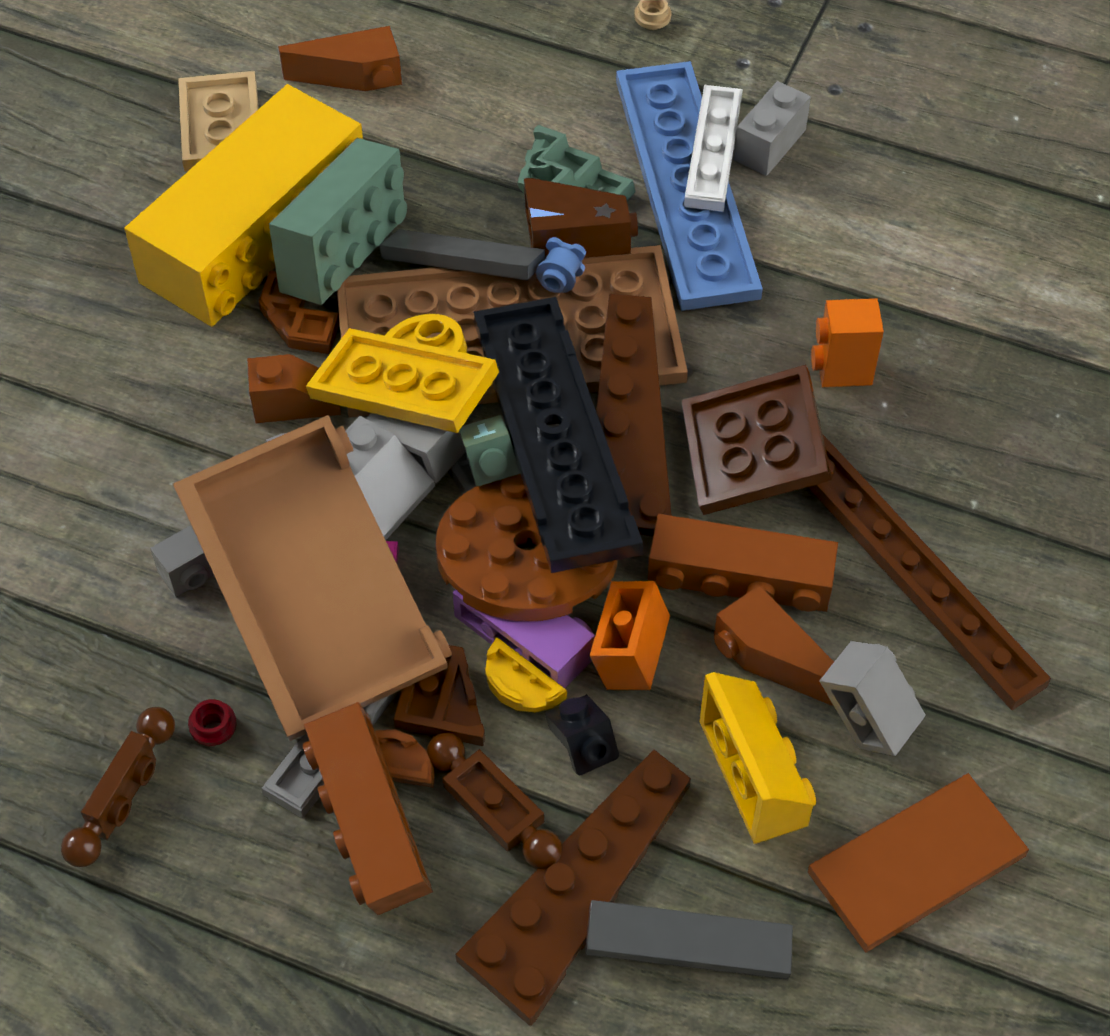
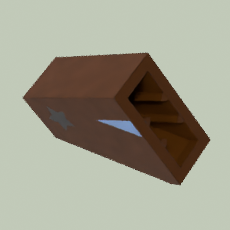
[524,178,638,259]

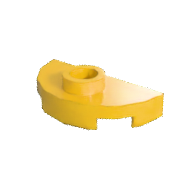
[485,637,567,713]

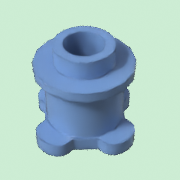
[536,237,586,293]

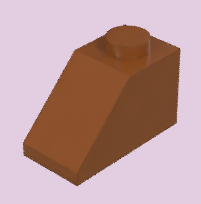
[247,354,341,423]

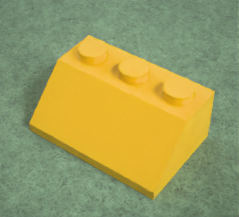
[699,672,816,844]

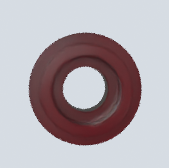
[188,699,237,746]

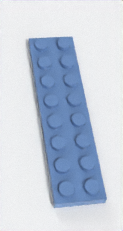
[616,61,763,311]

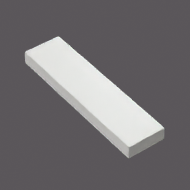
[684,85,743,212]

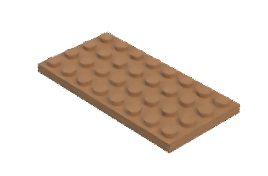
[337,245,688,418]

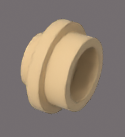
[634,0,671,30]

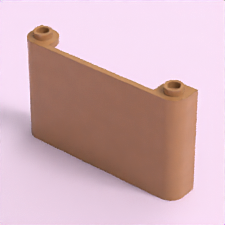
[173,415,452,741]

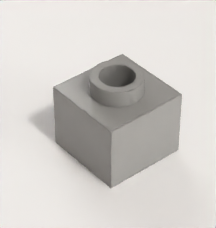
[150,526,214,597]

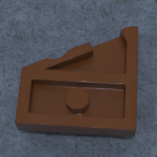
[393,645,485,746]

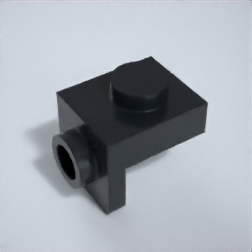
[545,694,619,776]

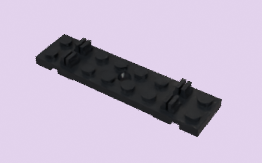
[473,297,643,573]

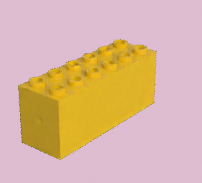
[124,84,363,327]

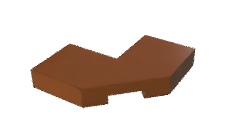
[259,271,340,354]

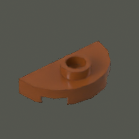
[375,729,435,788]

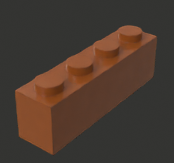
[647,514,838,612]
[303,702,433,915]

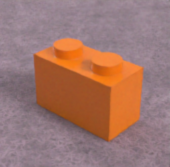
[811,298,884,387]
[590,581,670,690]

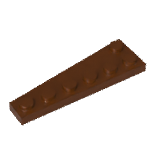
[596,294,672,536]
[455,750,691,1027]

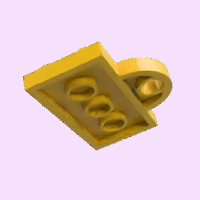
[306,314,499,433]

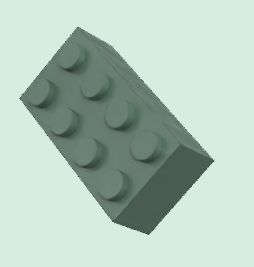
[269,138,407,305]

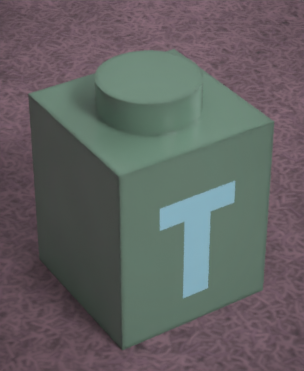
[459,415,520,486]

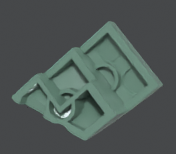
[517,125,636,201]

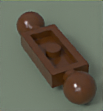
[61,707,175,867]
[427,733,562,869]

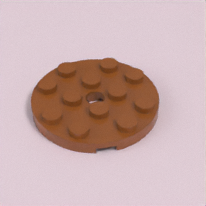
[436,474,618,622]

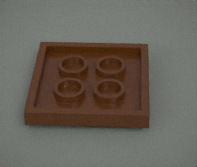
[682,364,832,515]

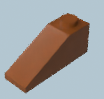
[278,26,402,91]
[714,585,834,706]

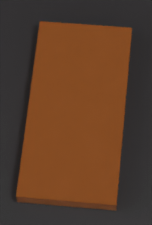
[807,773,1029,953]

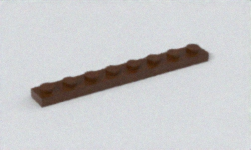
[808,435,1051,710]

